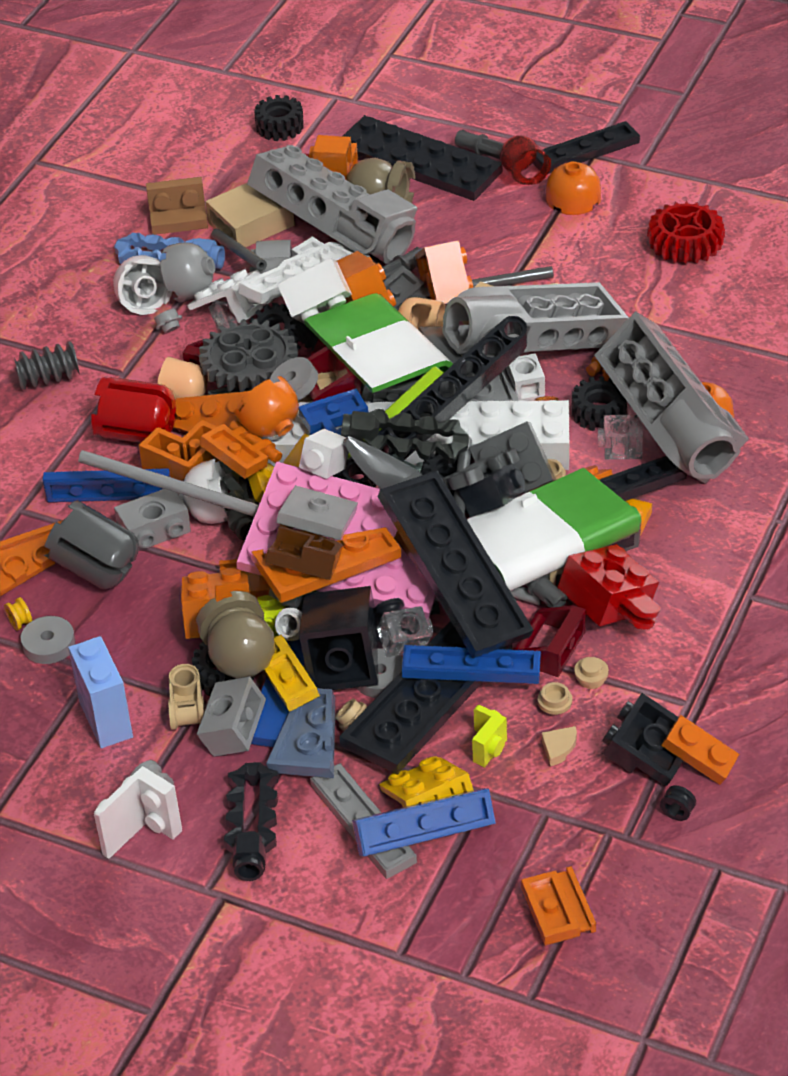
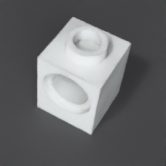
[506,353,545,401]

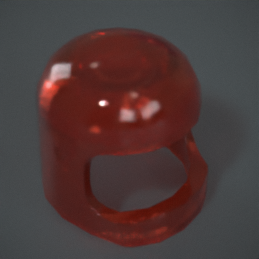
[500,135,551,185]

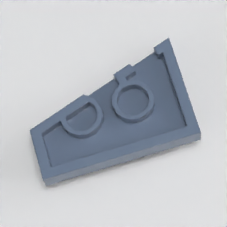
[266,688,335,778]

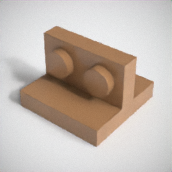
[146,177,208,235]

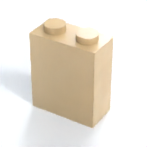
[206,183,295,247]

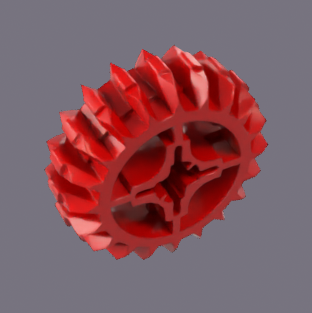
[647,200,725,265]

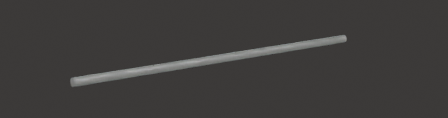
[78,450,541,606]

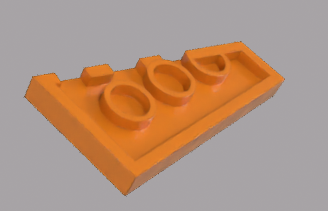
[251,527,401,603]

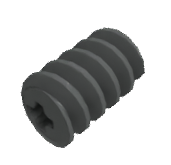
[14,341,80,390]

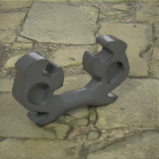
[442,448,520,490]

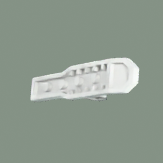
[238,242,370,304]

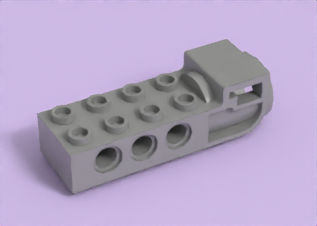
[247,145,417,264]
[442,282,629,357]
[594,311,749,484]

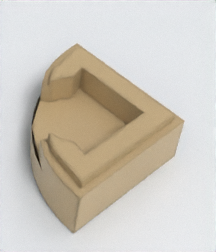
[542,726,577,767]

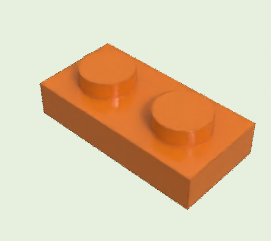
[661,715,740,785]

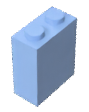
[68,636,133,748]

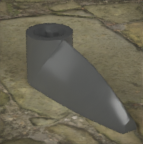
[343,436,422,489]

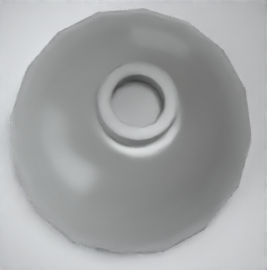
[160,242,215,302]

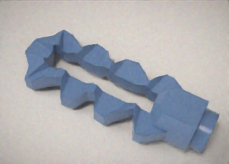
[114,232,225,269]

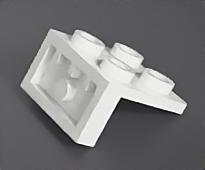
[187,269,273,323]
[94,766,182,859]

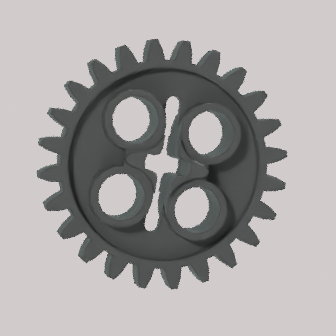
[199,319,298,392]

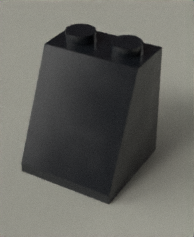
[299,586,379,690]

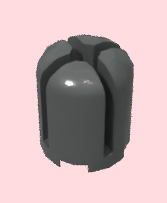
[44,500,138,589]

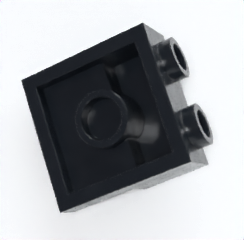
[602,693,683,786]

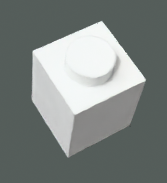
[299,429,349,479]

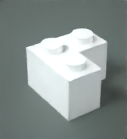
[277,258,352,324]

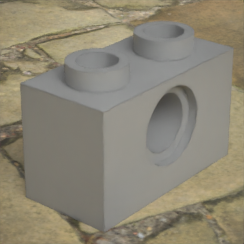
[114,489,191,551]
[197,676,266,757]

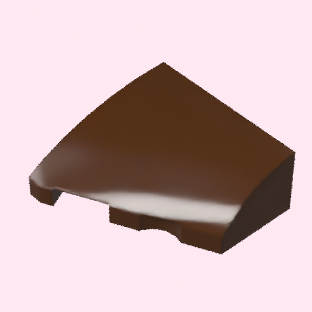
[266,524,343,580]

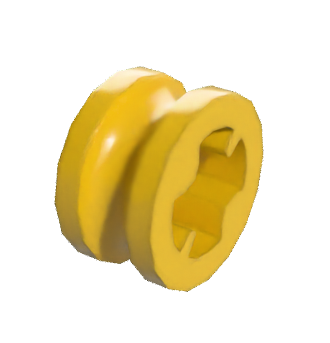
[4,597,33,631]

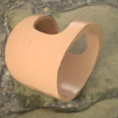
[398,297,445,329]
[157,357,208,400]

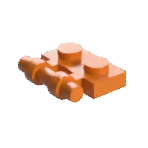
[200,420,282,479]

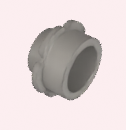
[154,308,182,333]

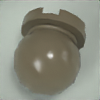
[347,158,415,203]
[196,591,275,679]

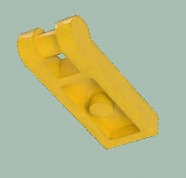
[263,634,320,712]

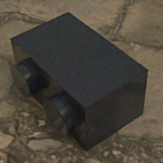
[459,464,525,518]

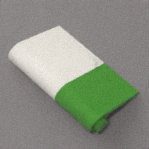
[304,293,453,393]
[467,468,642,591]

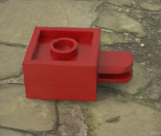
[557,544,661,630]

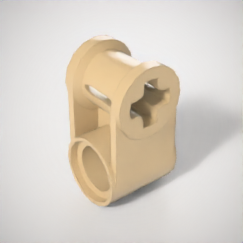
[168,664,205,730]

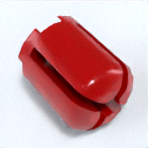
[91,377,176,443]

